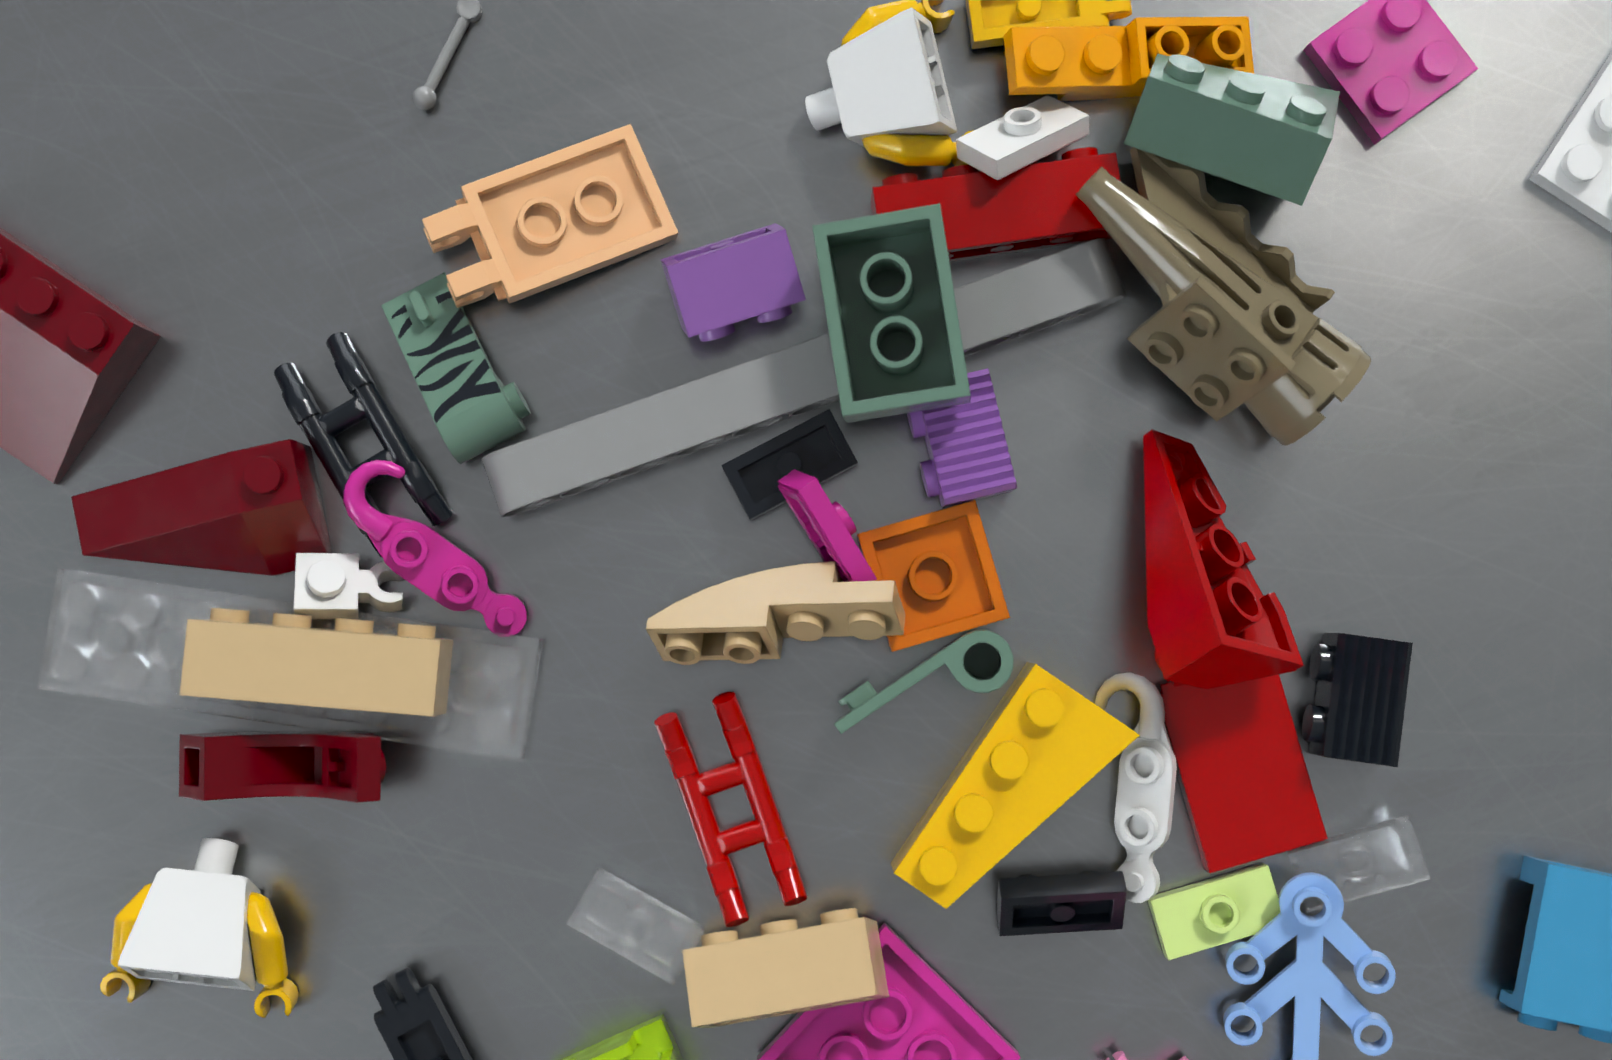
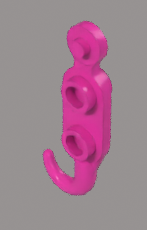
[343,460,527,637]

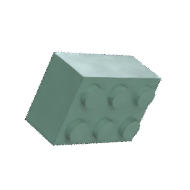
[812,203,971,423]

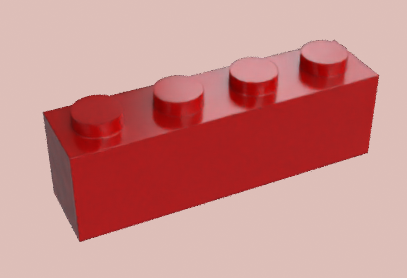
[871,147,1121,262]

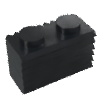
[1302,633,1413,767]

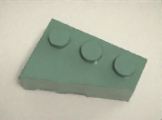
[1124,54,1340,206]

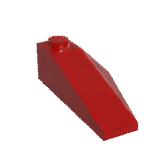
[1143,429,1304,690]

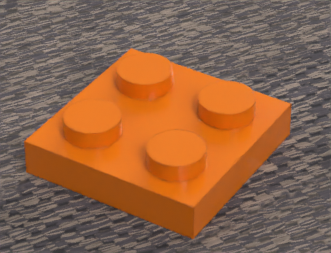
[857,500,1010,652]

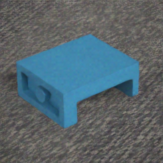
[1499,856,1612,1044]

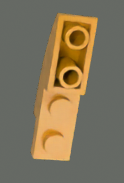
[1003,17,1254,101]

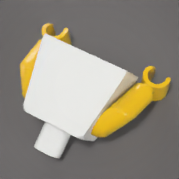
[805,0,974,166]
[100,838,299,1018]

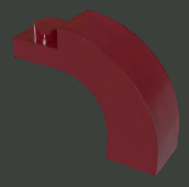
[179,731,386,803]

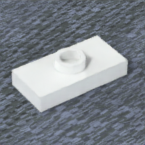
[956,95,1089,180]

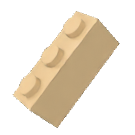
[682,908,889,1028]

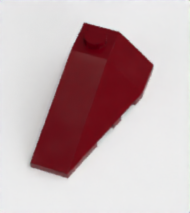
[71,439,332,576]

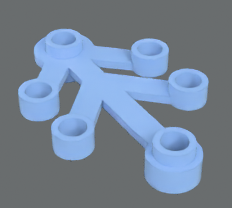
[1223,872,1396,1060]

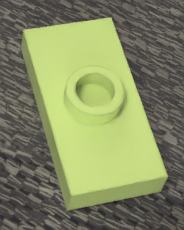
[1147,863,1280,960]

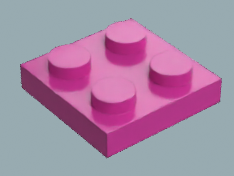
[1303,0,1478,145]

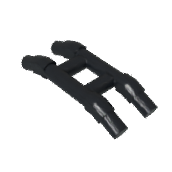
[274,332,453,557]

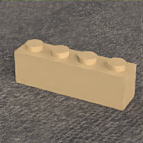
[180,608,453,717]

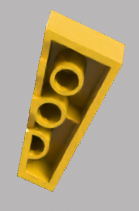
[891,662,1140,909]

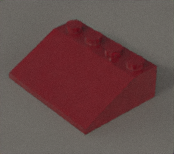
[0,228,161,484]

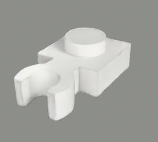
[294,553,403,619]

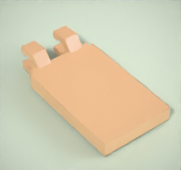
[422,124,678,308]

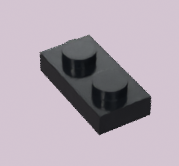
[721,409,858,521]
[997,871,1127,936]

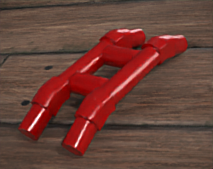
[654,691,808,927]

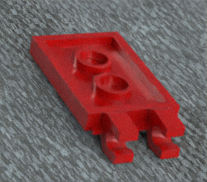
[1159,675,1328,873]

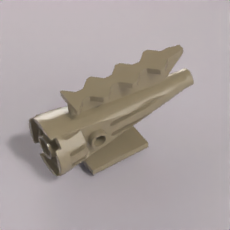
[1076,147,1371,446]

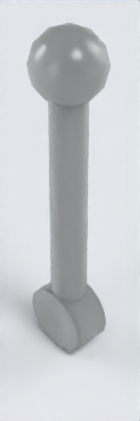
[413,0,482,110]

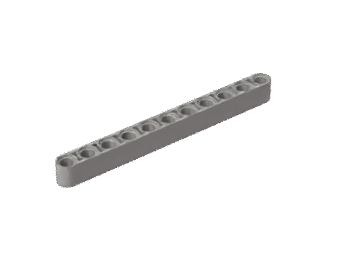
[482,238,1126,517]

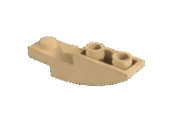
[646,561,906,665]

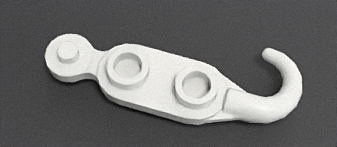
[1095,672,1177,903]

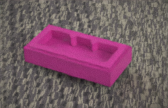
[777,469,877,582]

